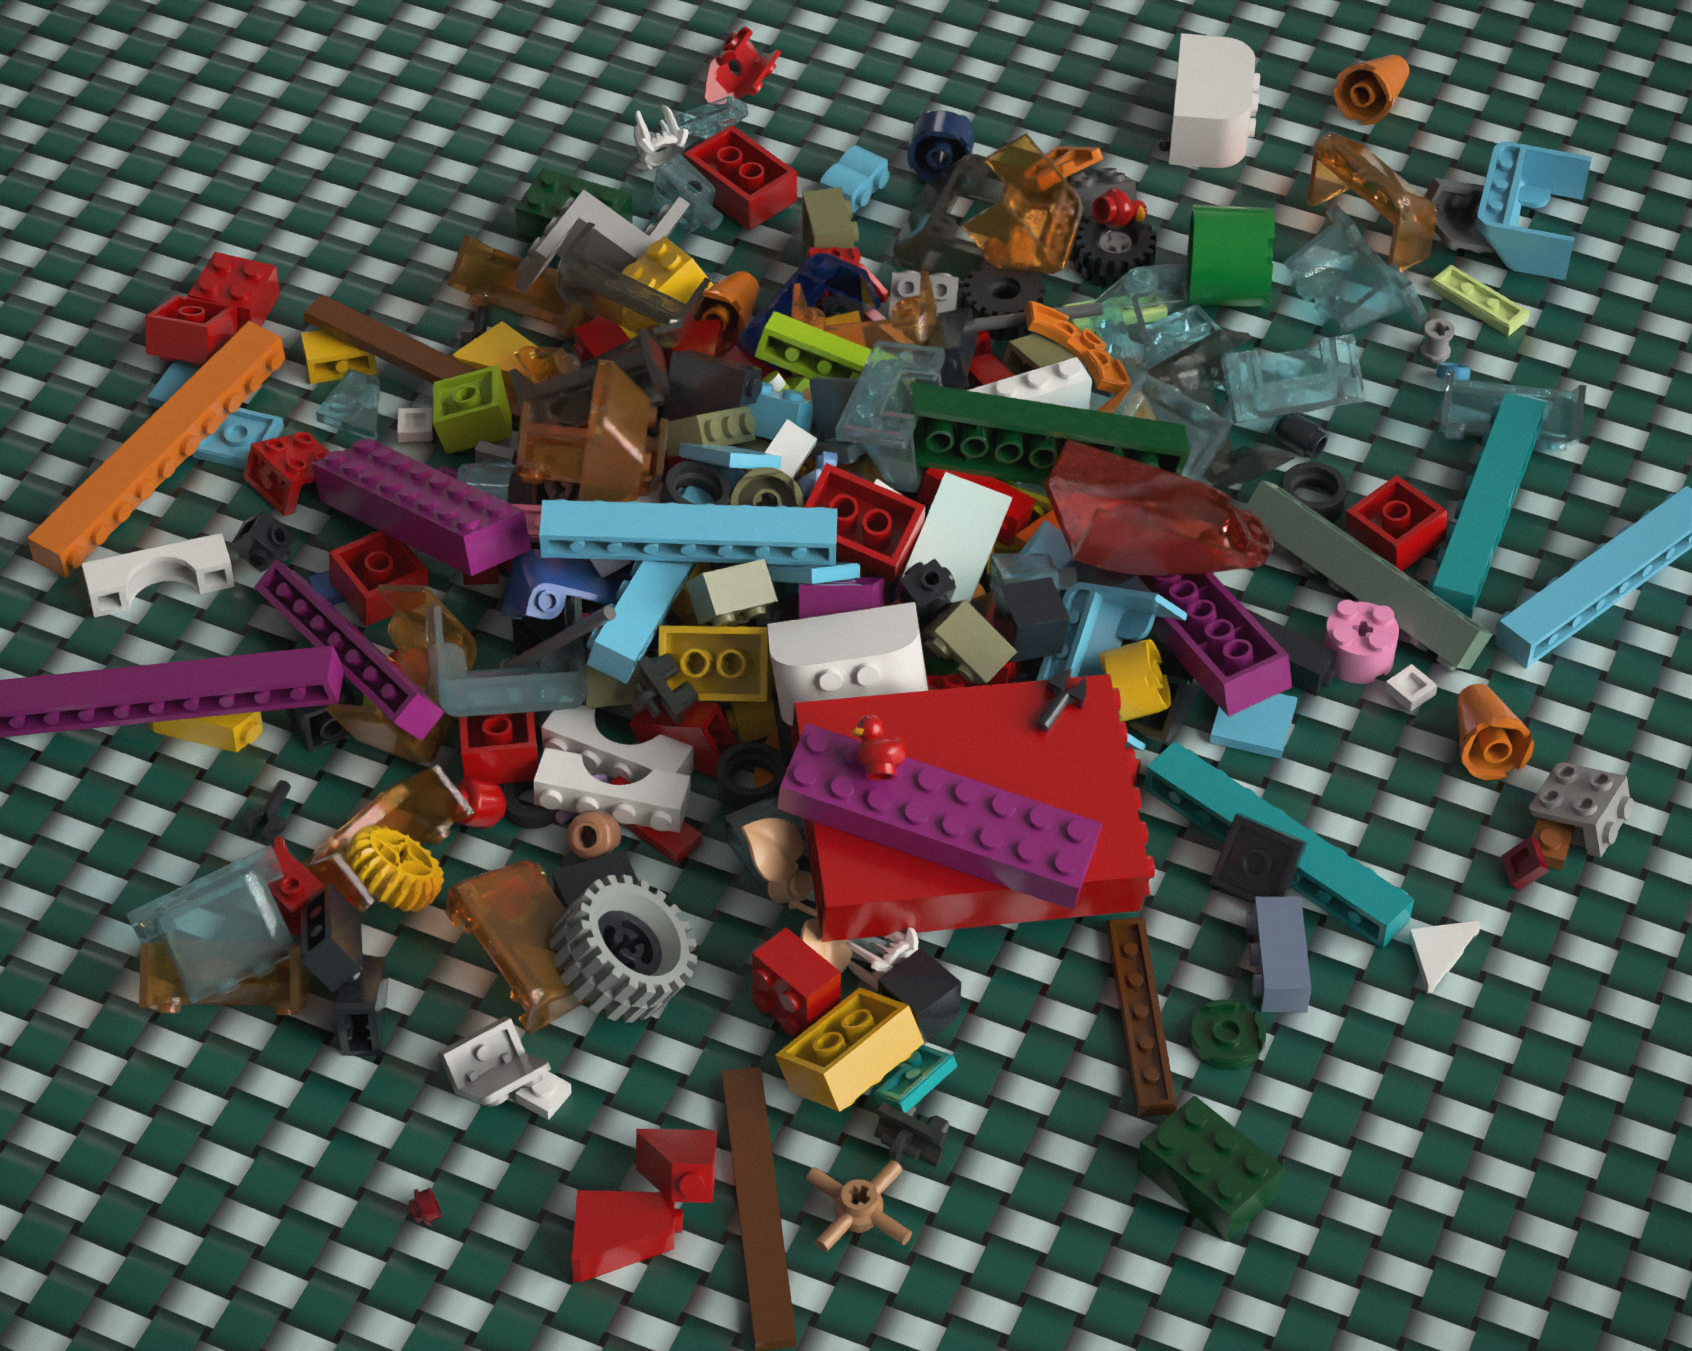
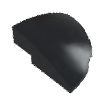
[1121,640,1201,744]

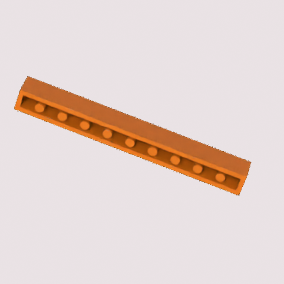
[27,321,285,578]

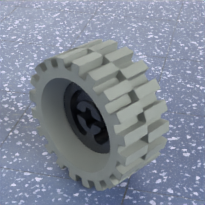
[550,875,697,1022]

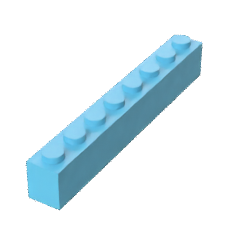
[586,462,746,684]
[1494,486,1692,669]
[539,499,837,566]

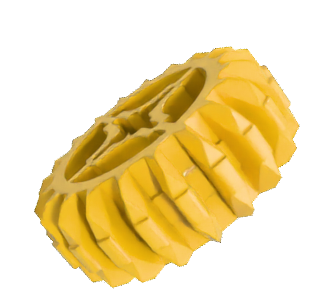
[343,824,444,912]

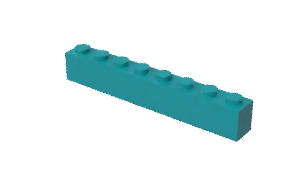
[1427,392,1545,619]
[1144,741,1414,949]

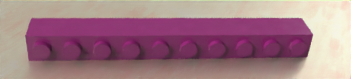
[0,646,344,737]

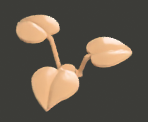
[741,818,852,973]

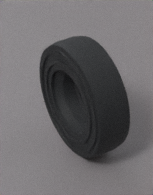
[501,781,559,829]

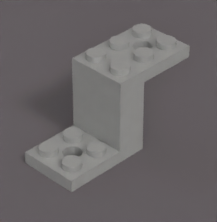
[514,190,690,294]

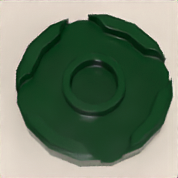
[1188,999,1266,1071]

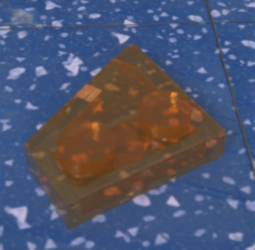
[514,346,582,407]

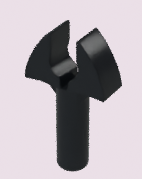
[461,306,489,347]
[1035,669,1087,732]
[245,780,291,842]

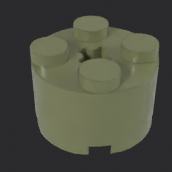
[730,467,803,508]

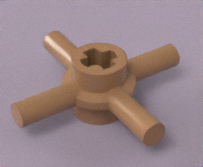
[806,1160,912,1253]

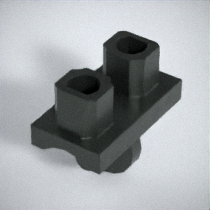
[632,653,699,726]
[874,1102,949,1167]

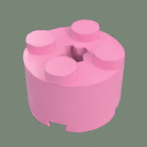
[1323,600,1399,684]

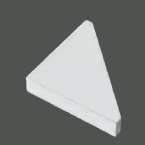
[1409,921,1480,993]

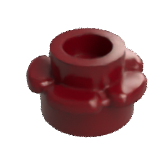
[408,1187,442,1227]

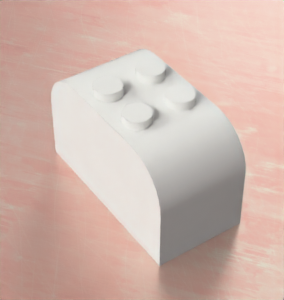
[1169,33,1260,168]
[767,602,928,726]

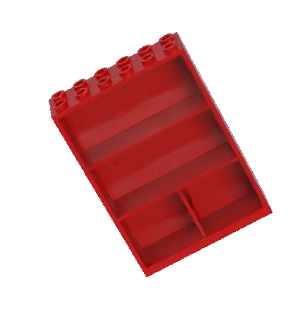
[791,674,1155,942]

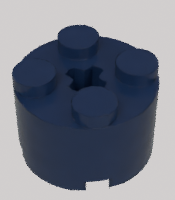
[907,110,975,186]

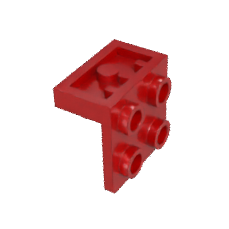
[243,432,329,516]

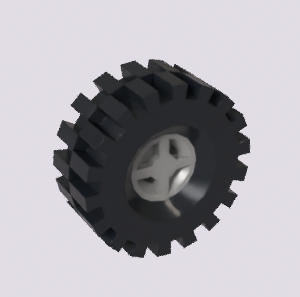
[1073,215,1157,290]

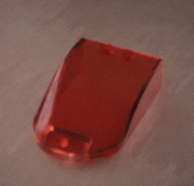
[1043,439,1274,576]

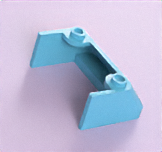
[1476,142,1592,280]
[1036,582,1187,751]

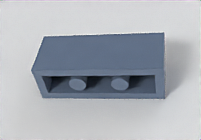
[1246,897,1312,1012]

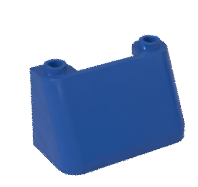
[500,549,667,649]

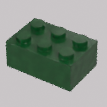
[515,168,633,242]
[1137,1095,1285,1242]

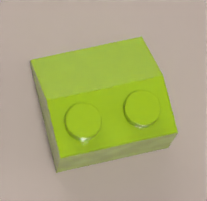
[432,365,512,454]

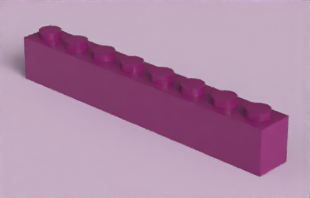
[254,559,444,741]

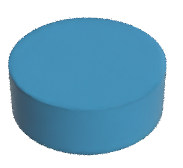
[1435,362,1471,381]

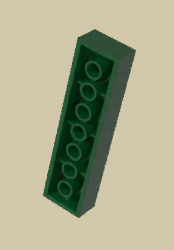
[894,382,1190,505]

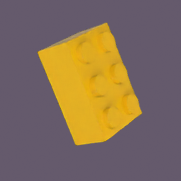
[590,236,713,352]
[658,626,776,702]
[775,987,924,1112]

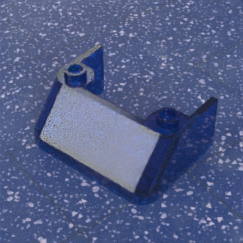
[727,253,881,378]

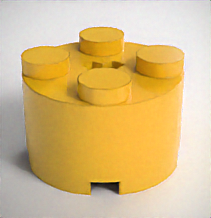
[1099,639,1171,721]

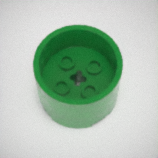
[1186,204,1275,308]

